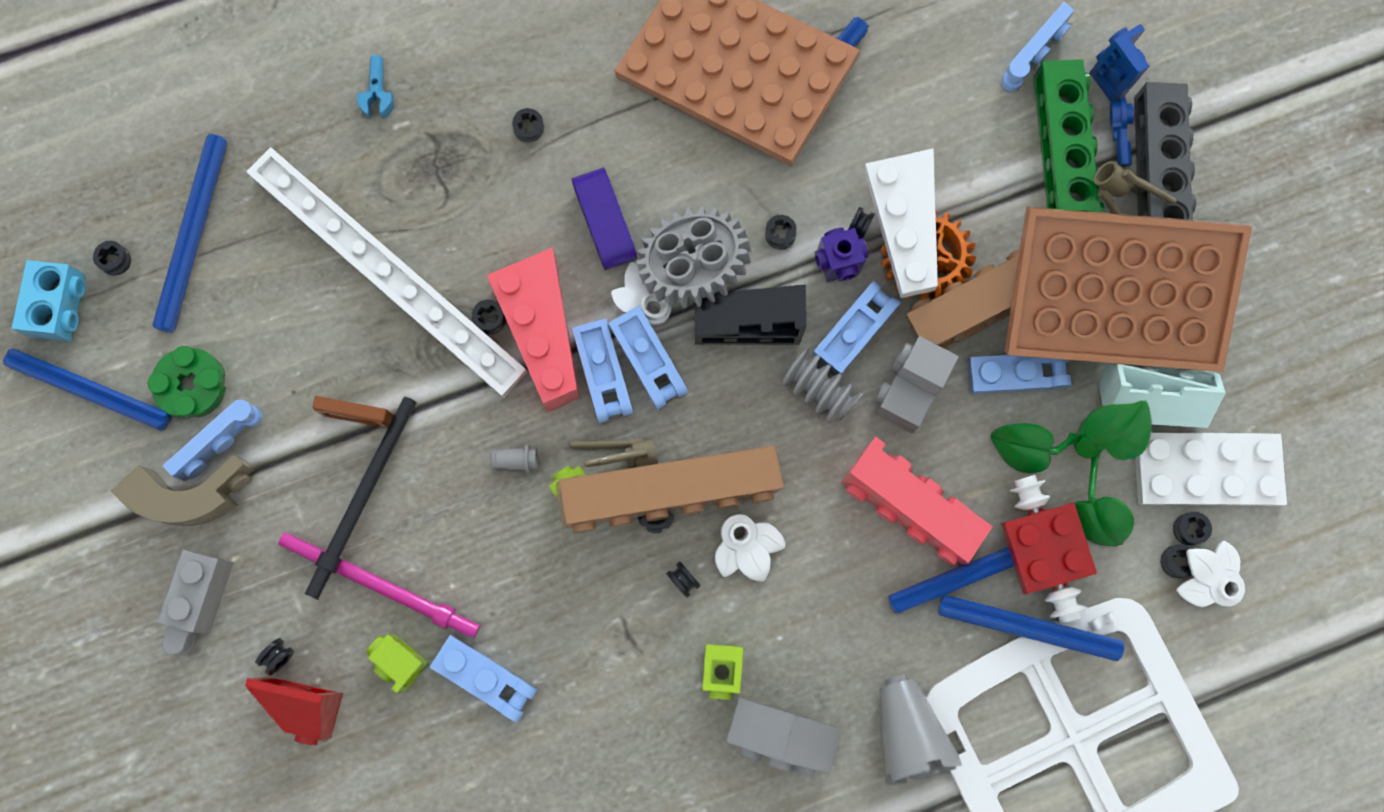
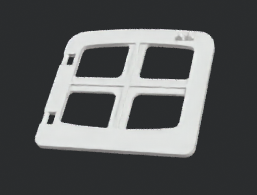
[925,598,1239,812]

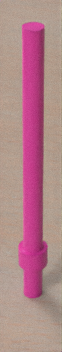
[278,532,480,639]

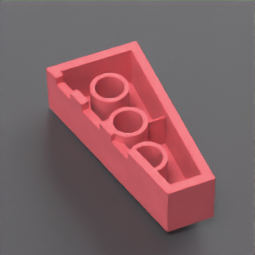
[487,247,580,412]
[841,436,992,566]

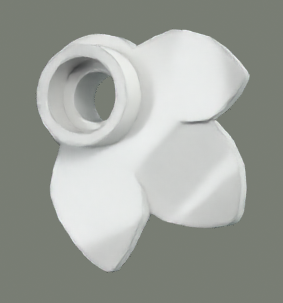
[611,262,671,326]
[715,514,785,582]
[1177,541,1245,607]

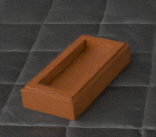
[312,396,394,429]

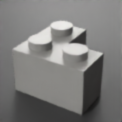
[874,336,959,433]
[727,697,842,777]

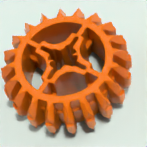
[880,209,976,300]

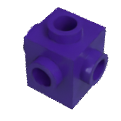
[814,228,868,282]

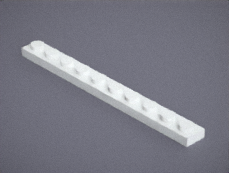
[246,147,528,398]

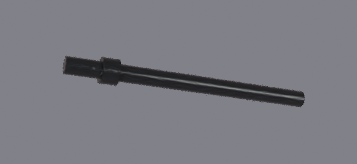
[304,396,417,600]

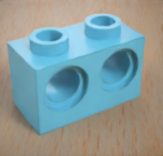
[11,260,86,342]

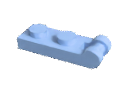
[1001,2,1074,92]
[812,281,902,374]
[608,305,688,410]
[572,318,633,424]
[967,355,1072,394]
[163,400,263,481]
[430,635,538,723]

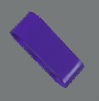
[571,167,638,270]

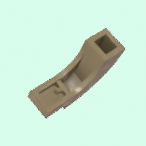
[111,454,255,526]

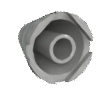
[880,675,962,786]

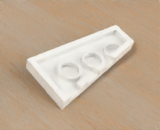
[864,148,938,298]

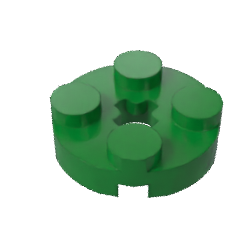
[147,346,226,419]

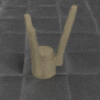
[1094,161,1177,214]
[569,437,658,468]

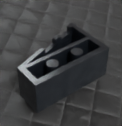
[695,284,806,345]

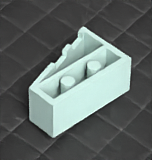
[1098,363,1226,428]

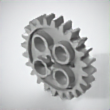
[636,206,751,308]

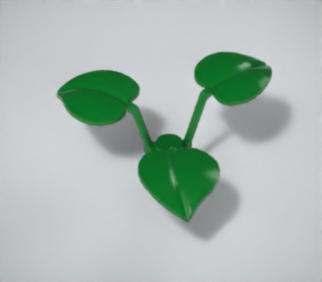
[991,400,1152,546]

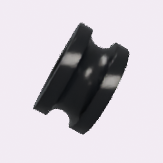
[512,108,544,143]
[848,207,875,239]
[765,215,797,250]
[93,241,131,276]
[472,300,506,335]
[1173,512,1212,545]
[1160,544,1193,578]
[666,561,701,598]
[255,638,294,676]

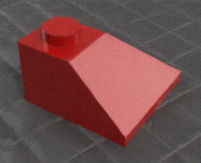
[245,677,343,745]

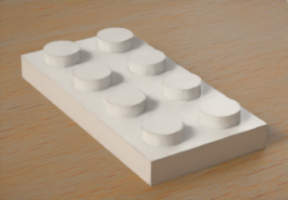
[1135,433,1287,507]

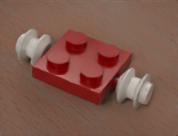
[1001,475,1097,623]

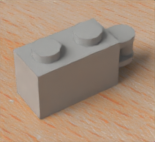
[157,549,234,655]

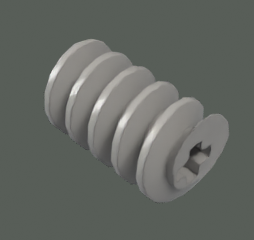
[782,348,864,424]

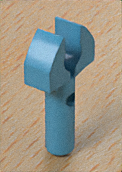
[357,55,394,119]

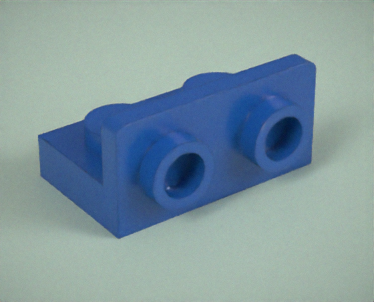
[1089,24,1150,102]

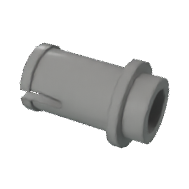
[492,445,539,473]

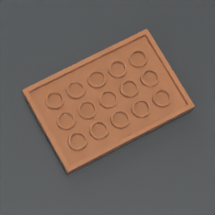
[614,0,860,167]
[1004,206,1252,372]

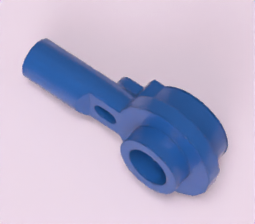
[1110,97,1134,167]

